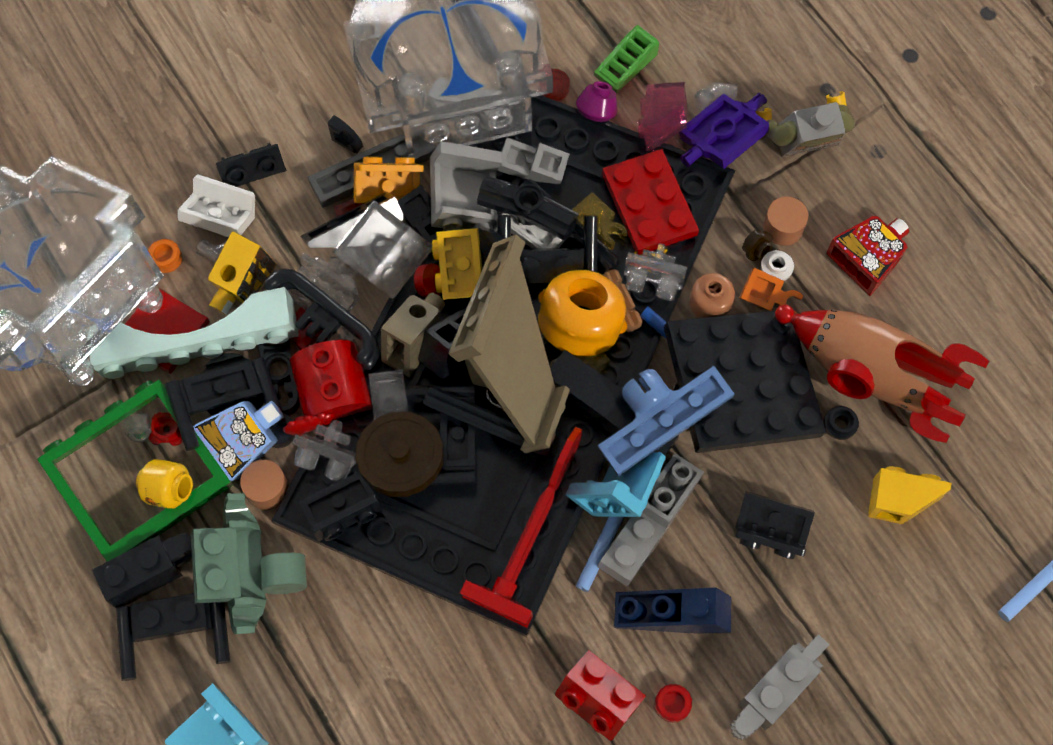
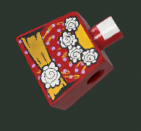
[826,216,909,296]

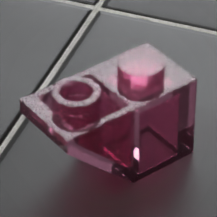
[638,82,688,151]

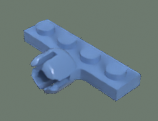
[598,366,735,476]

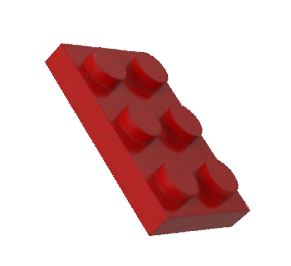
[602,149,699,256]

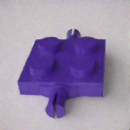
[678,92,769,169]

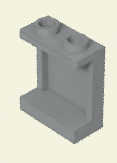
[430,141,503,232]

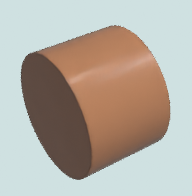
[763,197,808,246]
[240,460,289,510]

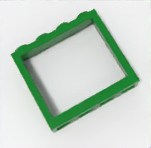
[37,379,233,562]

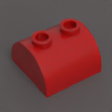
[289,340,374,420]

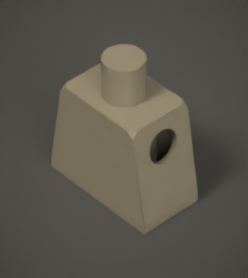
[381,293,445,377]

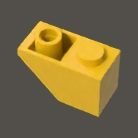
[868,466,952,524]

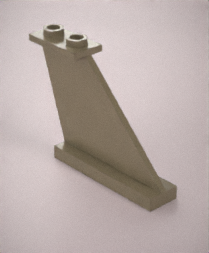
[448,234,570,453]

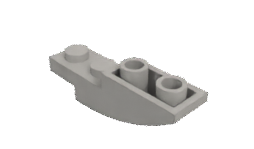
[598,453,704,587]

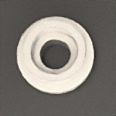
[760,250,794,281]

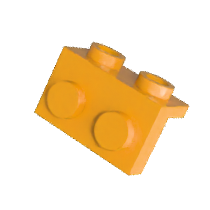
[354,157,424,203]

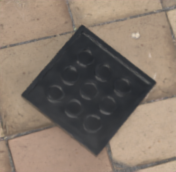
[663,311,827,453]

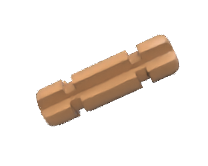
[603,269,642,332]

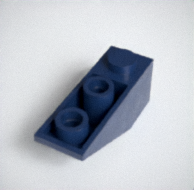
[614,587,731,634]

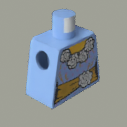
[193,401,284,481]

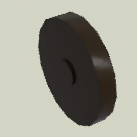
[356,412,444,497]

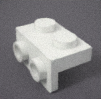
[178,174,255,237]

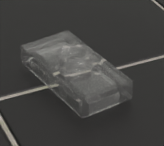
[369,369,408,420]

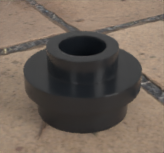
[824,406,859,440]

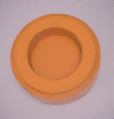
[147,239,182,273]

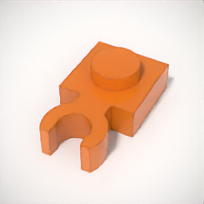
[739,268,803,313]

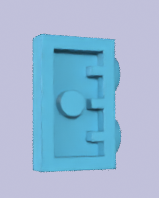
[566,452,666,517]
[165,683,269,745]

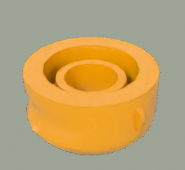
[538,270,627,356]

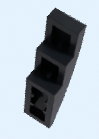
[550,350,679,456]

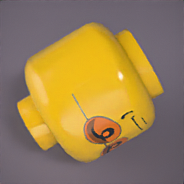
[136,459,193,509]

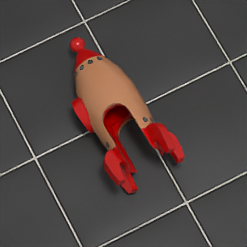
[775,304,990,443]

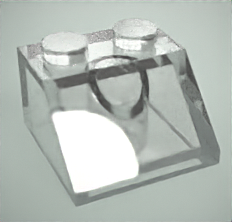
[332,200,432,299]

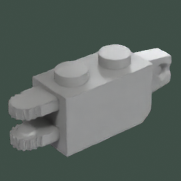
[730,634,830,741]

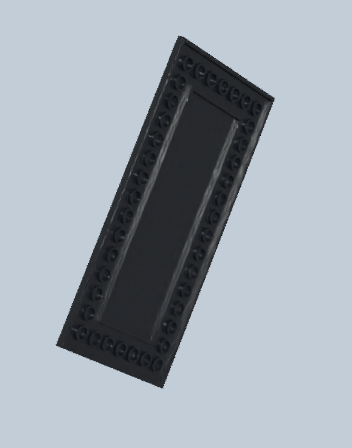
[271,81,735,637]

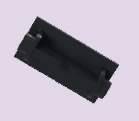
[216,143,286,187]

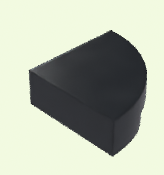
[328,115,363,154]

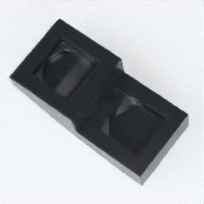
[397,185,445,253]

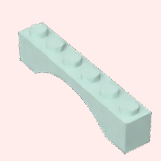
[88,287,298,379]

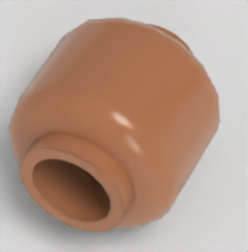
[689,273,735,318]

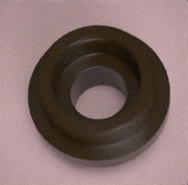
[742,230,773,261]

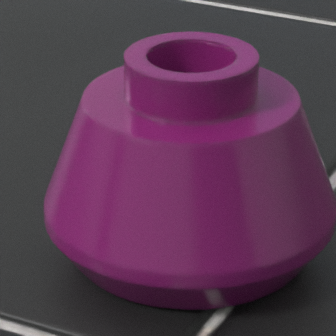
[576,81,618,122]

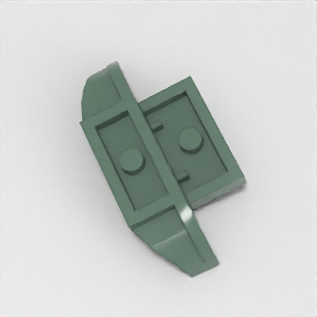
[191,493,267,634]

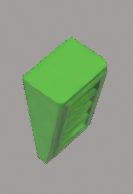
[594,25,659,93]

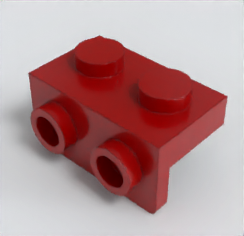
[555,650,646,741]

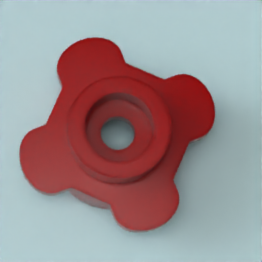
[148,412,183,446]

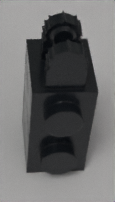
[92,532,192,608]

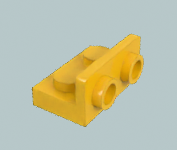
[432,228,482,300]

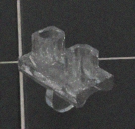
[624,243,687,301]
[292,420,358,482]

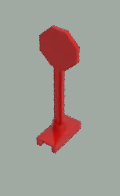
[460,427,582,628]

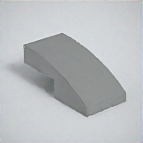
[497,137,570,184]

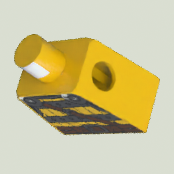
[208,231,277,315]

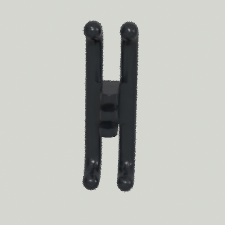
[264,269,380,370]

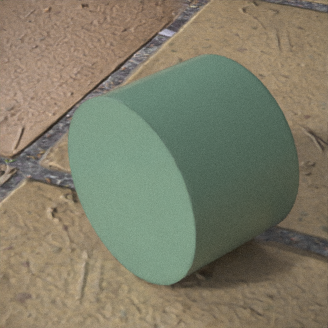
[260,553,307,594]

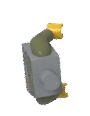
[755,91,855,157]

